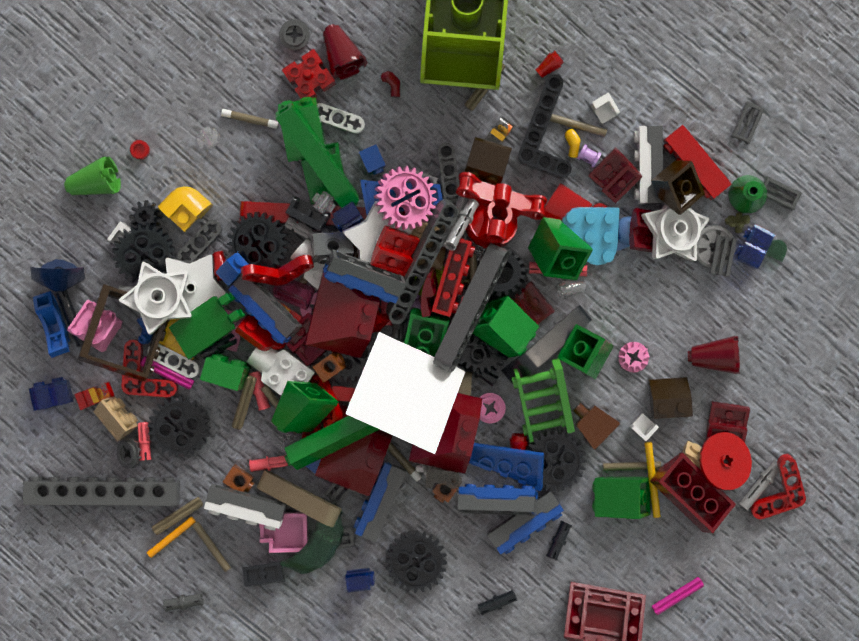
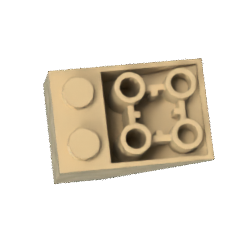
[93,397,138,442]

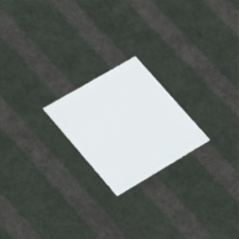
[346,332,465,454]

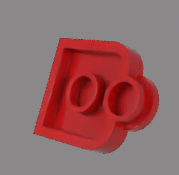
[235,314,286,351]

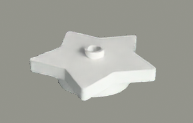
[343,201,416,263]
[641,204,709,261]
[156,254,227,312]
[119,262,192,335]

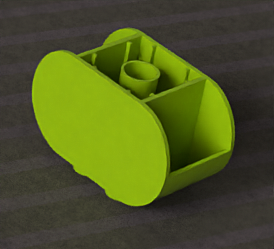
[420,0,508,90]

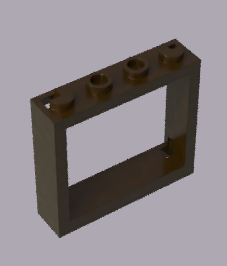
[77,284,170,382]

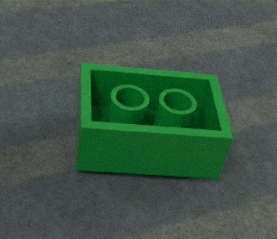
[404,307,449,357]
[200,354,251,391]

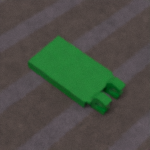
[169,293,245,360]

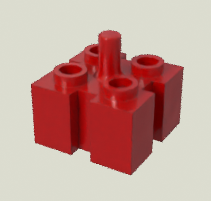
[282,49,336,99]

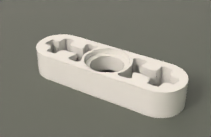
[317,103,365,134]
[147,344,200,378]

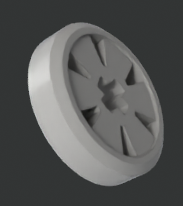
[697,226,736,268]

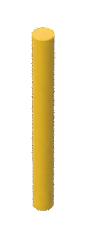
[644,442,661,518]

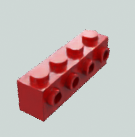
[663,124,732,200]
[431,239,475,317]

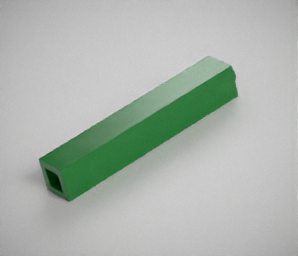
[275,102,359,211]
[285,416,380,470]

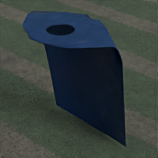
[30,259,86,292]

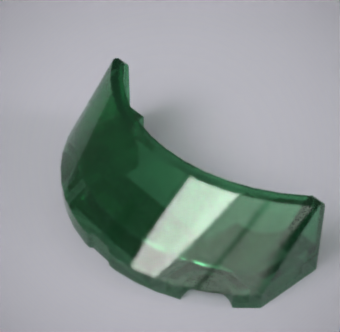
[280,497,344,574]

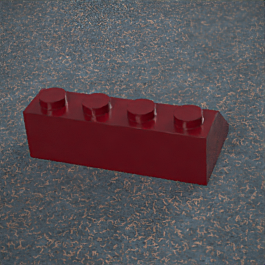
[650,452,736,533]

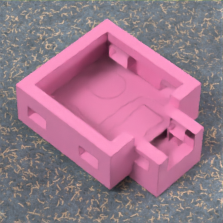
[259,512,309,553]

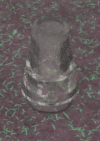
[557,280,586,299]

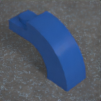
[33,291,70,358]

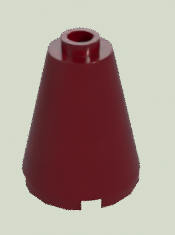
[323,24,368,80]
[688,336,740,374]

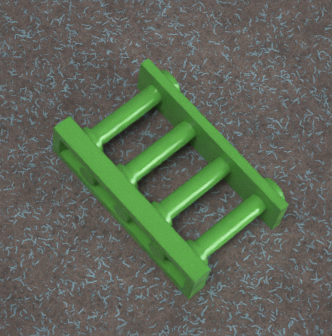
[512,359,575,443]

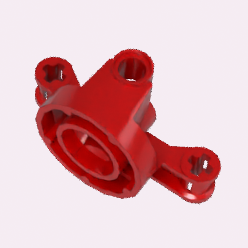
[456,172,547,248]

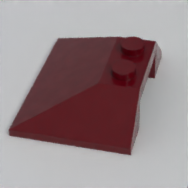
[305,272,380,358]
[409,393,482,474]
[315,405,393,497]
[563,582,646,641]

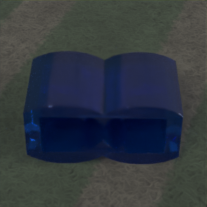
[331,201,364,232]
[735,224,775,270]
[29,377,74,411]
[345,568,375,593]

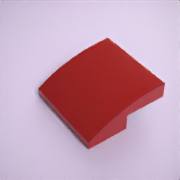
[544,183,592,220]
[370,225,420,276]

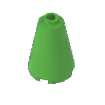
[64,156,121,195]

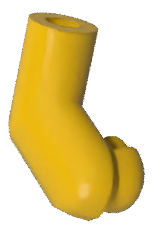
[565,129,581,158]

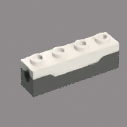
[634,126,663,205]
[204,484,287,530]

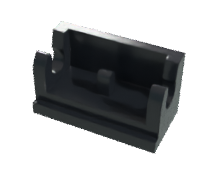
[285,197,331,233]
[242,561,286,588]

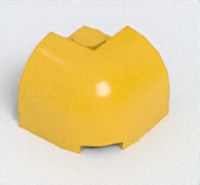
[158,186,213,232]

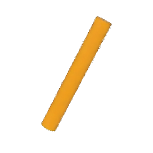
[147,516,196,558]

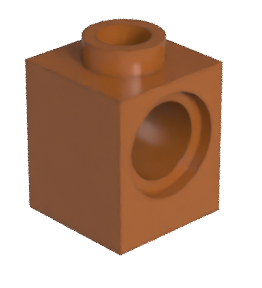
[313,352,346,383]
[223,464,254,493]
[432,471,461,503]

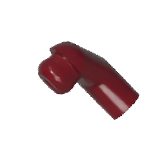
[381,71,400,98]

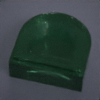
[764,240,787,262]

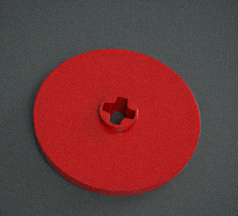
[699,432,752,490]

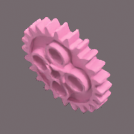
[374,166,437,230]

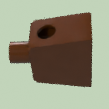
[572,402,620,450]

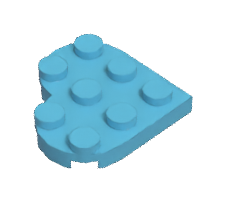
[561,207,619,265]

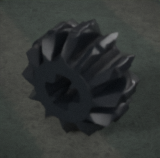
[129,200,163,228]

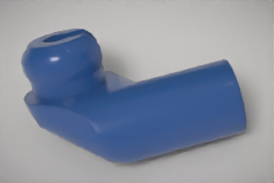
[136,317,153,344]

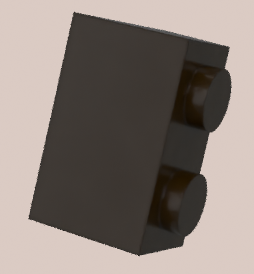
[465,137,512,185]
[651,160,705,215]
[649,377,693,419]

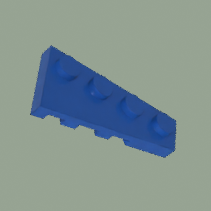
[360,180,443,215]
[469,443,544,491]

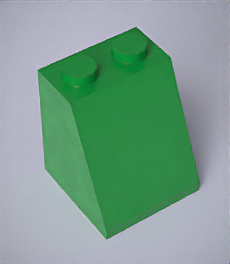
[278,97,326,162]
[301,142,345,205]
[528,217,593,280]
[472,296,539,358]
[557,324,614,380]
[271,381,339,434]
[592,477,651,519]

